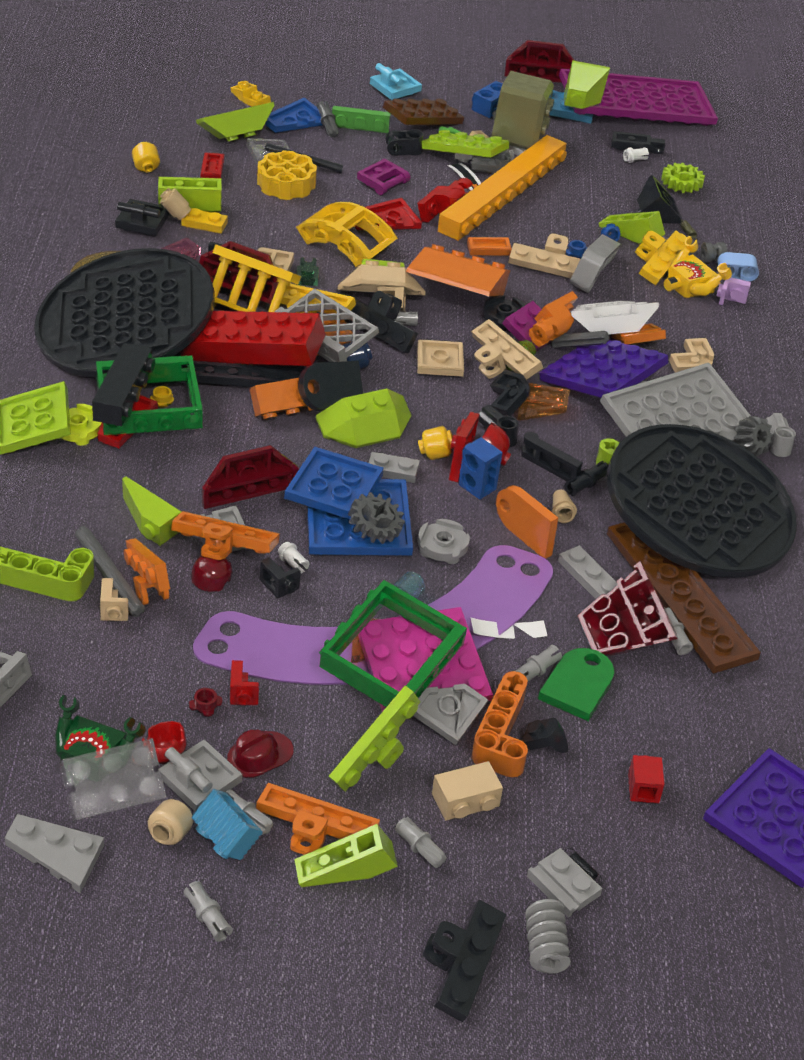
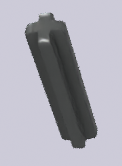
[550,331,610,348]

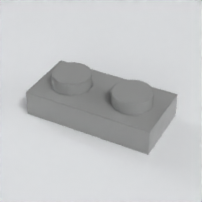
[369,452,420,483]

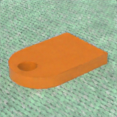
[496,485,558,559]

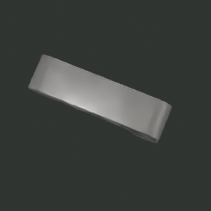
[569,234,621,293]

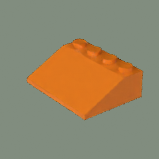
[406,244,510,296]

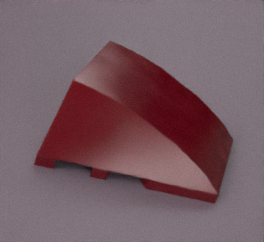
[578,561,678,656]

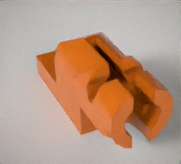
[529,291,578,347]

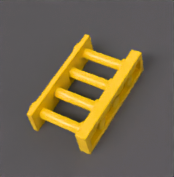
[212,244,301,312]

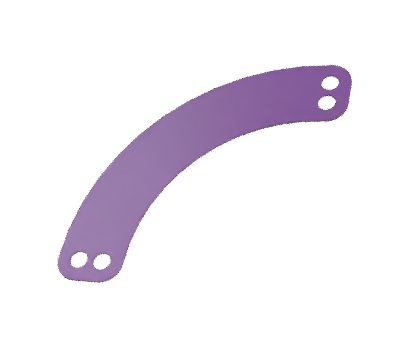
[193,545,553,685]

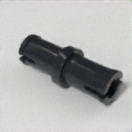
[564,461,608,496]

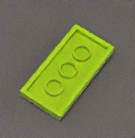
[422,130,509,158]

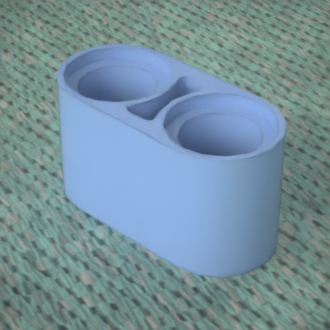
[717,252,759,281]

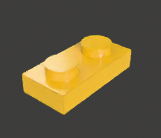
[181,208,228,234]

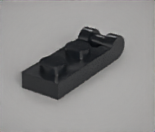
[521,432,583,481]

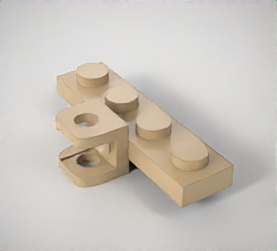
[508,233,580,278]
[471,319,543,380]

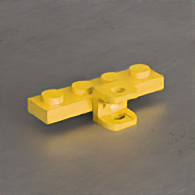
[635,230,687,285]
[281,283,356,314]

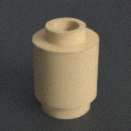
[160,188,191,220]

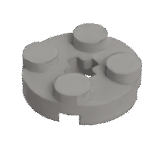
[418,519,470,564]

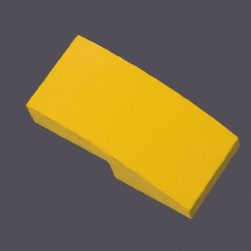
[230,81,271,107]

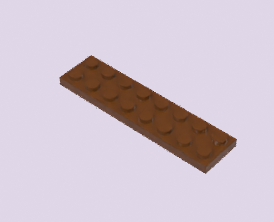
[607,522,761,674]

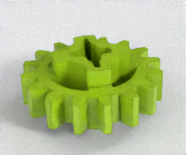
[661,163,705,193]

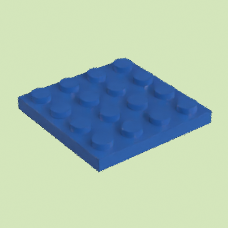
[307,479,413,555]

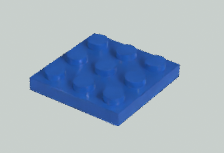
[284,446,384,519]

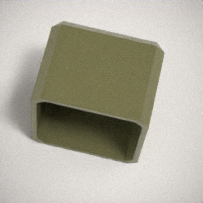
[491,71,554,149]

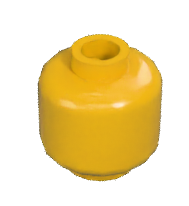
[132,142,160,172]
[418,426,453,460]

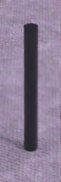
[265,143,344,173]

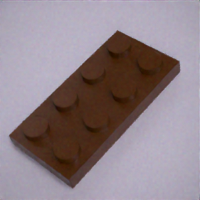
[383,99,464,125]

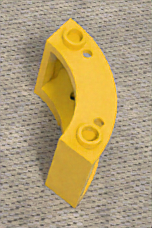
[296,202,398,267]

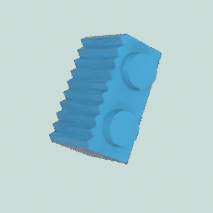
[192,789,263,860]

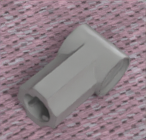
[766,413,796,457]

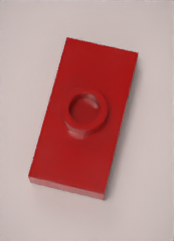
[200,152,225,179]

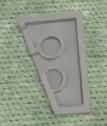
[5,814,104,894]

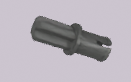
[316,101,339,137]

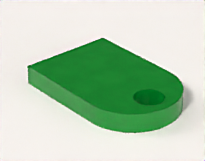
[538,648,614,722]

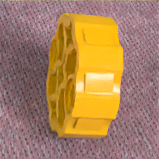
[257,151,317,200]

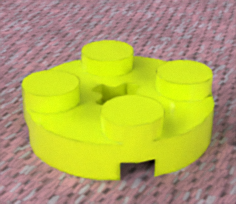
[61,404,102,446]

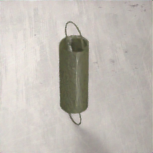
[681,219,697,240]

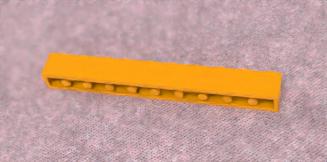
[438,135,567,241]

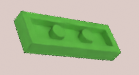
[332,106,390,133]

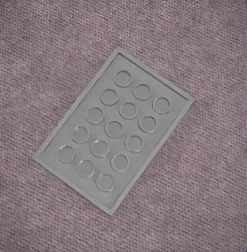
[600,363,751,443]

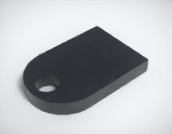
[298,361,363,411]

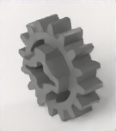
[348,492,405,544]

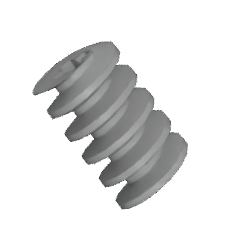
[525,899,571,974]

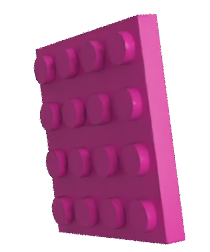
[358,607,493,712]

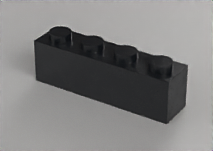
[92,343,155,426]

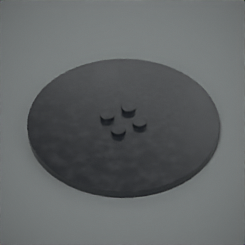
[34,248,215,377]
[607,424,797,578]

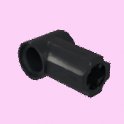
[478,405,519,448]

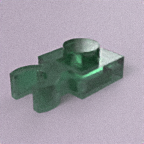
[296,257,319,286]

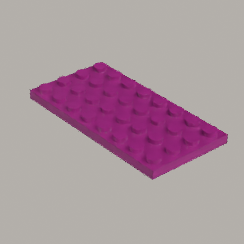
[559,69,718,126]

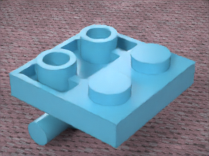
[370,63,422,100]

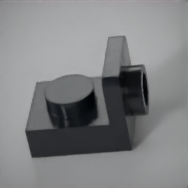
[260,557,301,599]

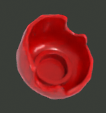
[141,721,187,763]

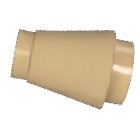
[552,490,577,523]

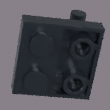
[115,199,170,236]

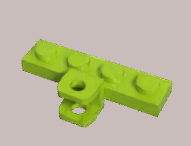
[329,686,420,792]

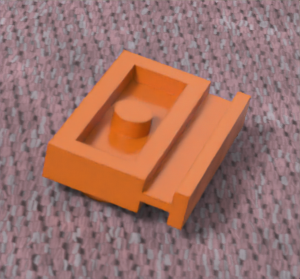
[611,323,666,344]

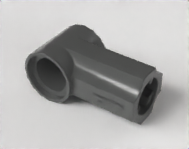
[471,152,511,175]

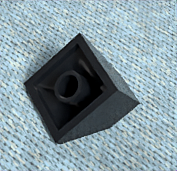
[637,175,683,224]

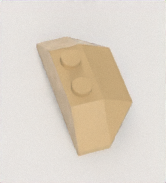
[338,260,425,296]

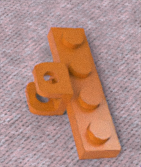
[171,511,280,560]
[124,538,170,605]
[256,783,380,855]

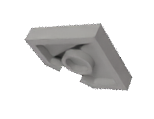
[413,684,488,745]

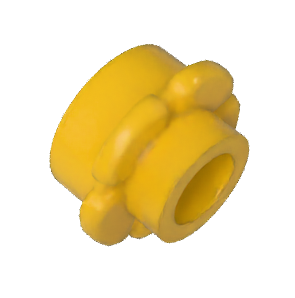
[150,386,174,408]

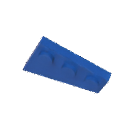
[265,98,323,133]

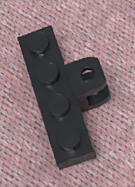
[345,291,418,353]
[423,899,507,1022]

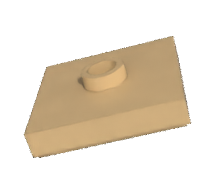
[417,340,464,377]

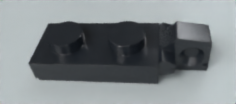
[611,131,665,154]

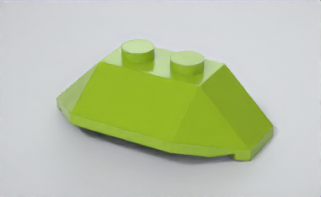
[196,102,274,141]
[315,388,412,448]

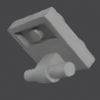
[158,740,242,811]

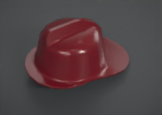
[227,729,294,778]

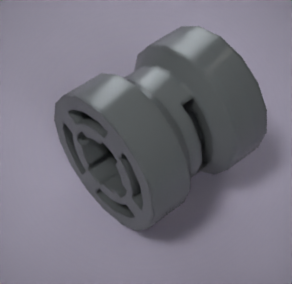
[700,242,727,263]

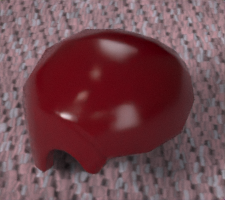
[191,556,233,592]

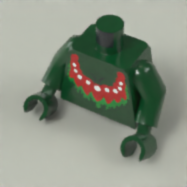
[55,695,146,786]

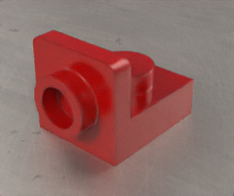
[230,660,259,705]

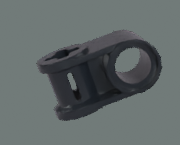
[385,129,423,156]

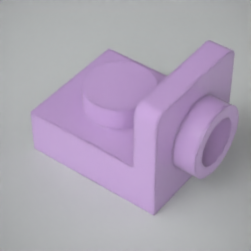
[716,278,751,305]

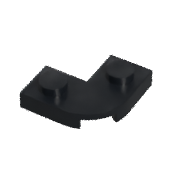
[490,370,530,416]

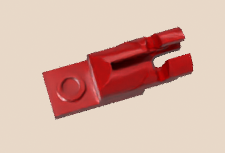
[417,178,473,222]

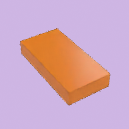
[467,237,512,256]

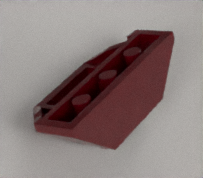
[504,40,575,83]
[199,241,279,304]
[202,445,299,509]

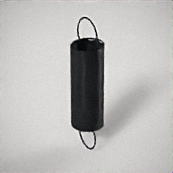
[565,848,602,885]

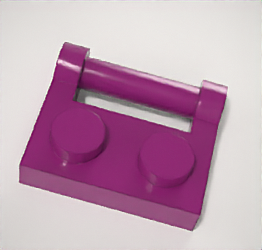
[357,159,411,195]

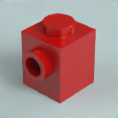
[628,755,664,803]

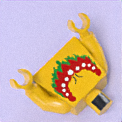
[664,236,732,298]

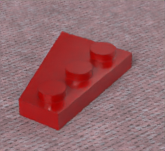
[355,198,422,230]

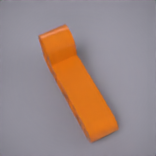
[471,671,528,777]

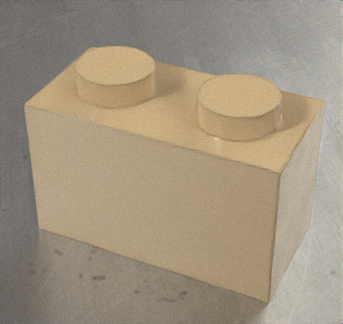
[432,761,503,821]

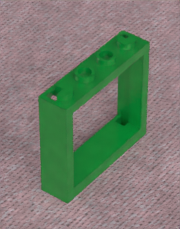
[96,355,203,435]
[319,580,467,707]

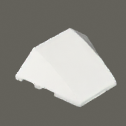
[571,301,659,335]

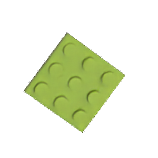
[0,381,71,455]

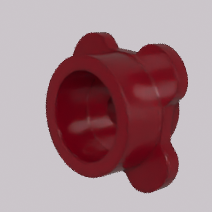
[189,688,223,717]

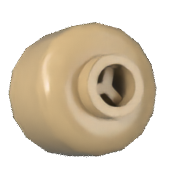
[148,799,193,845]

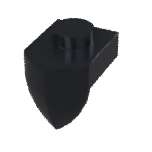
[522,718,568,753]

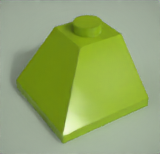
[564,60,610,109]

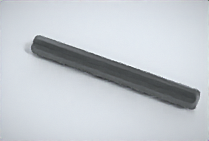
[75,526,145,617]

